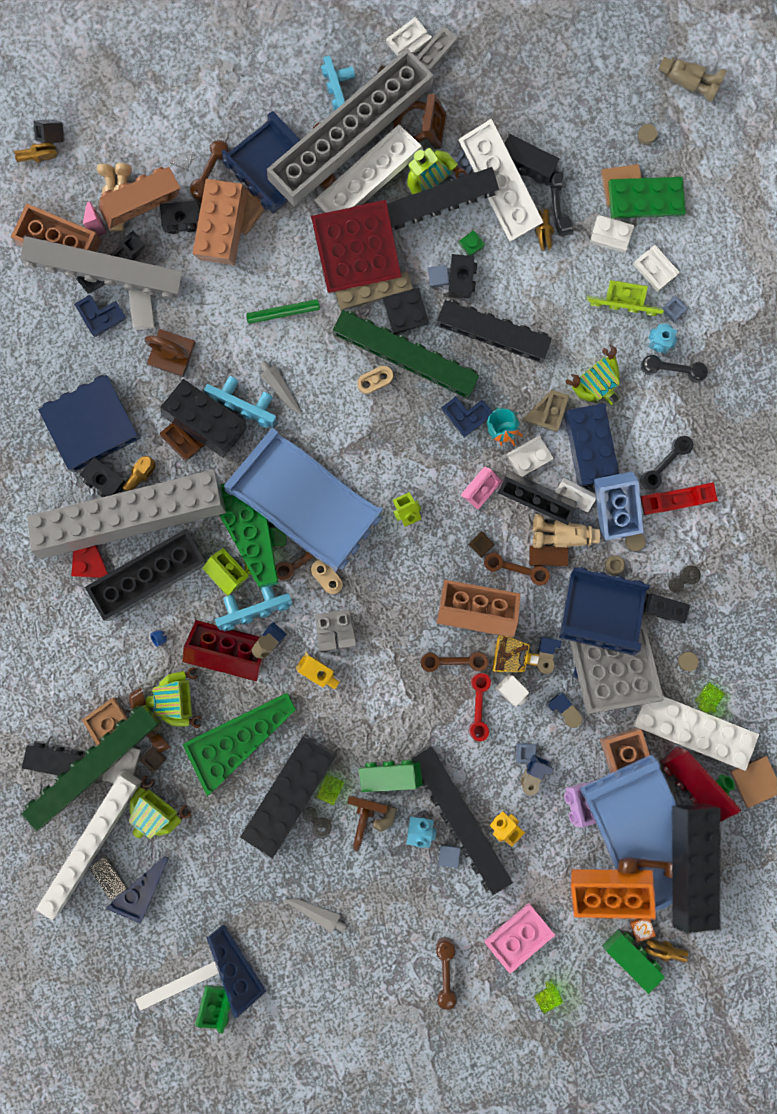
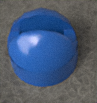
[150,630,167,647]

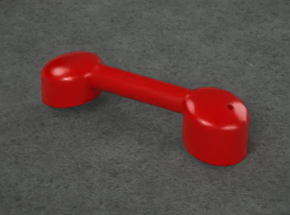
[468,673,491,742]

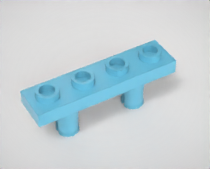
[321,55,355,111]
[204,376,277,428]
[215,586,293,631]

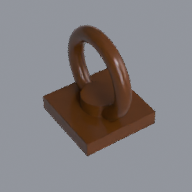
[393,94,447,149]
[144,329,196,377]
[347,796,388,852]

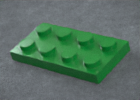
[608,177,686,219]

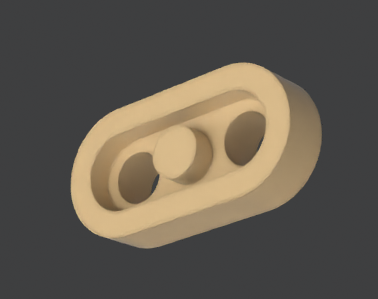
[357,366,393,394]
[311,560,343,594]

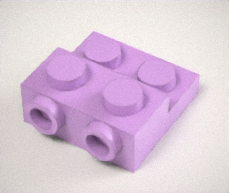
[564,780,596,828]

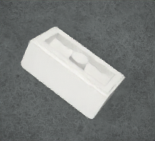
[129,290,154,330]

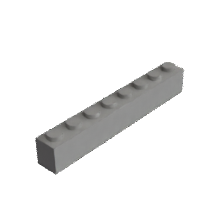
[20,236,182,299]

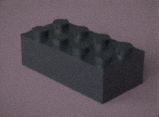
[160,379,246,458]

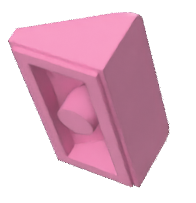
[83,201,106,236]
[461,467,502,510]

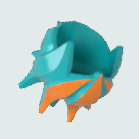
[487,407,523,446]

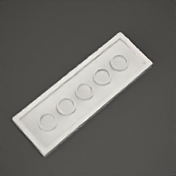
[458,119,544,242]
[315,125,423,213]
[634,696,759,771]

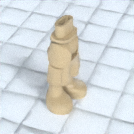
[97,163,132,232]
[533,514,600,549]

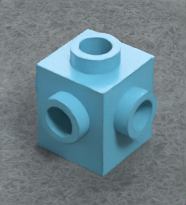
[648,324,678,353]
[406,817,436,848]

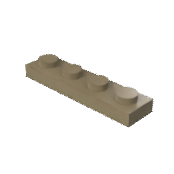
[335,271,413,311]

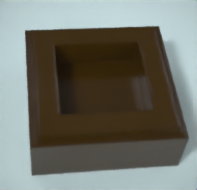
[468,531,495,558]
[139,746,167,773]

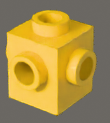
[489,811,525,847]

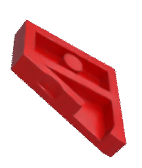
[71,545,109,578]

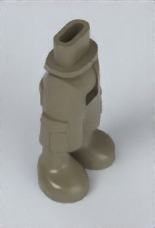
[658,57,727,103]

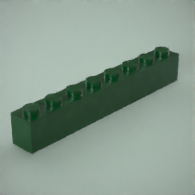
[332,310,479,399]
[21,705,161,832]

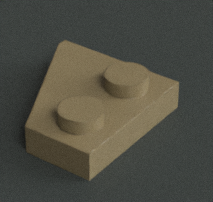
[522,390,569,432]

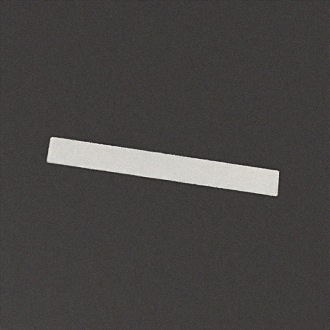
[136,962,219,1010]

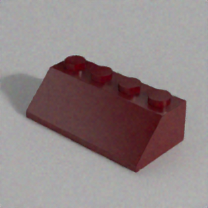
[182,620,265,682]
[660,746,742,822]

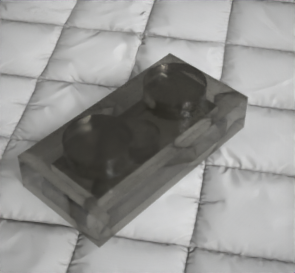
[88,855,128,900]

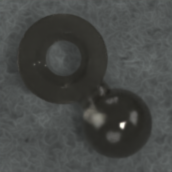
[668,565,701,593]
[302,807,332,839]

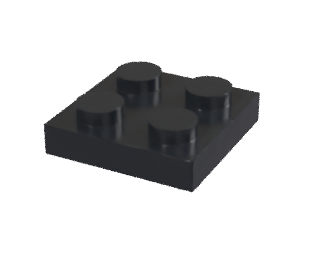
[383,287,429,334]

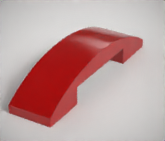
[640,482,718,515]

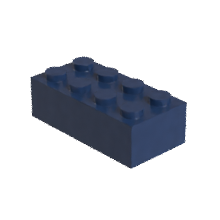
[564,403,619,487]

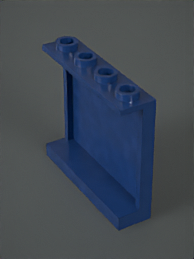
[222,111,300,214]
[38,375,141,473]
[559,567,650,656]

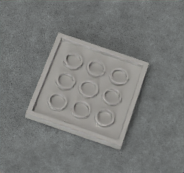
[570,625,664,715]

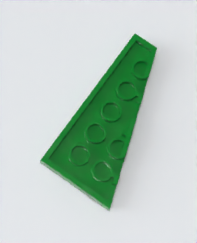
[220,483,279,588]
[182,692,296,797]

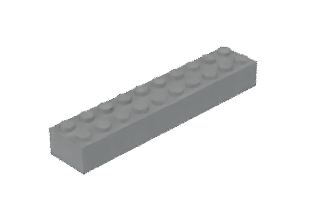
[267,48,433,207]
[27,470,226,559]

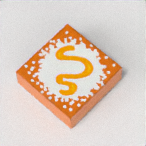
[630,919,655,942]

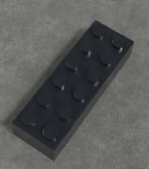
[85,529,208,621]
[239,734,337,859]
[672,803,721,934]

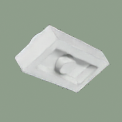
[555,478,596,513]

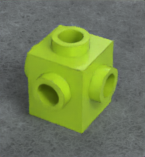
[392,492,422,527]

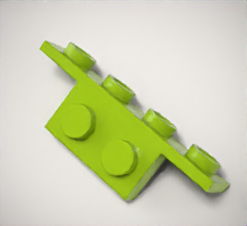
[586,280,664,316]

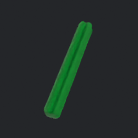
[246,299,320,324]

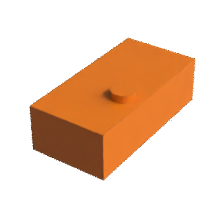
[571,869,656,919]

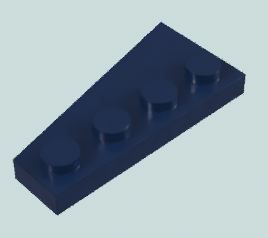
[206,925,267,1018]

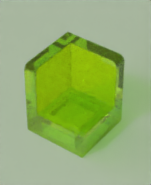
[316,774,344,806]
[534,979,564,1014]

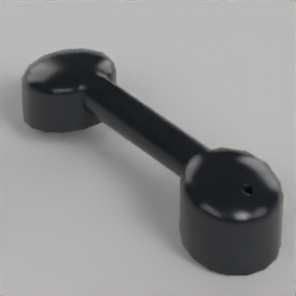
[550,171,573,236]
[640,355,708,383]
[641,436,694,490]

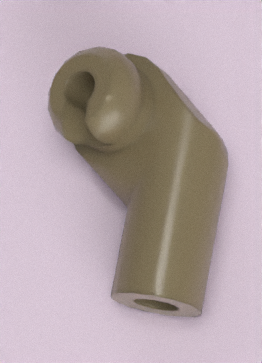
[373,806,397,832]

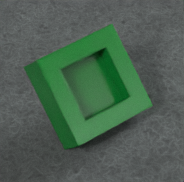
[458,230,485,256]

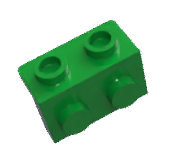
[195,985,230,1034]

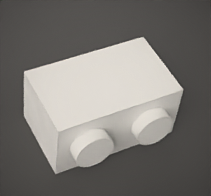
[495,674,529,707]

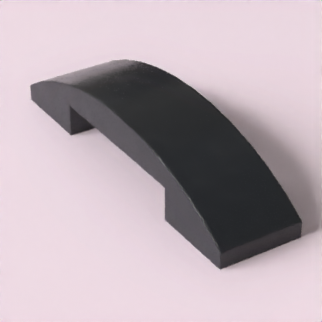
[76,231,146,294]

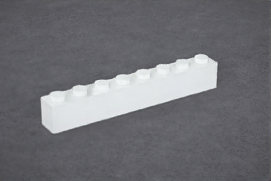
[36,771,142,920]

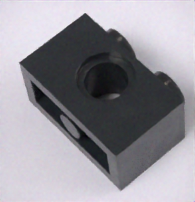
[160,200,200,234]
[448,254,477,299]
[80,457,126,497]
[643,594,690,624]

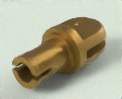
[14,143,57,163]
[535,209,554,251]
[122,456,156,491]
[645,939,688,963]

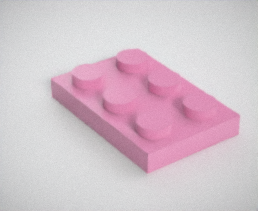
[484,903,555,974]

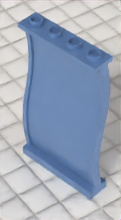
[225,428,383,573]
[580,755,676,911]

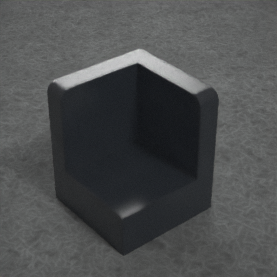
[33,119,64,143]

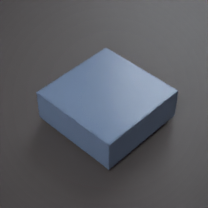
[427,265,449,288]
[662,295,689,323]
[516,743,537,763]
[438,844,460,868]

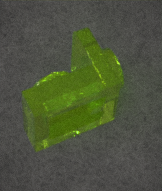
[694,682,725,714]

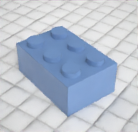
[594,472,644,541]

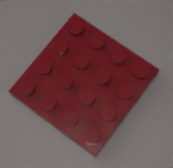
[311,200,401,293]

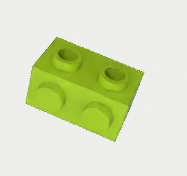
[202,548,249,596]

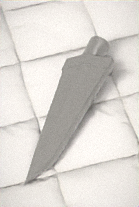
[259,361,303,415]
[284,898,347,933]

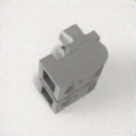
[315,609,357,652]

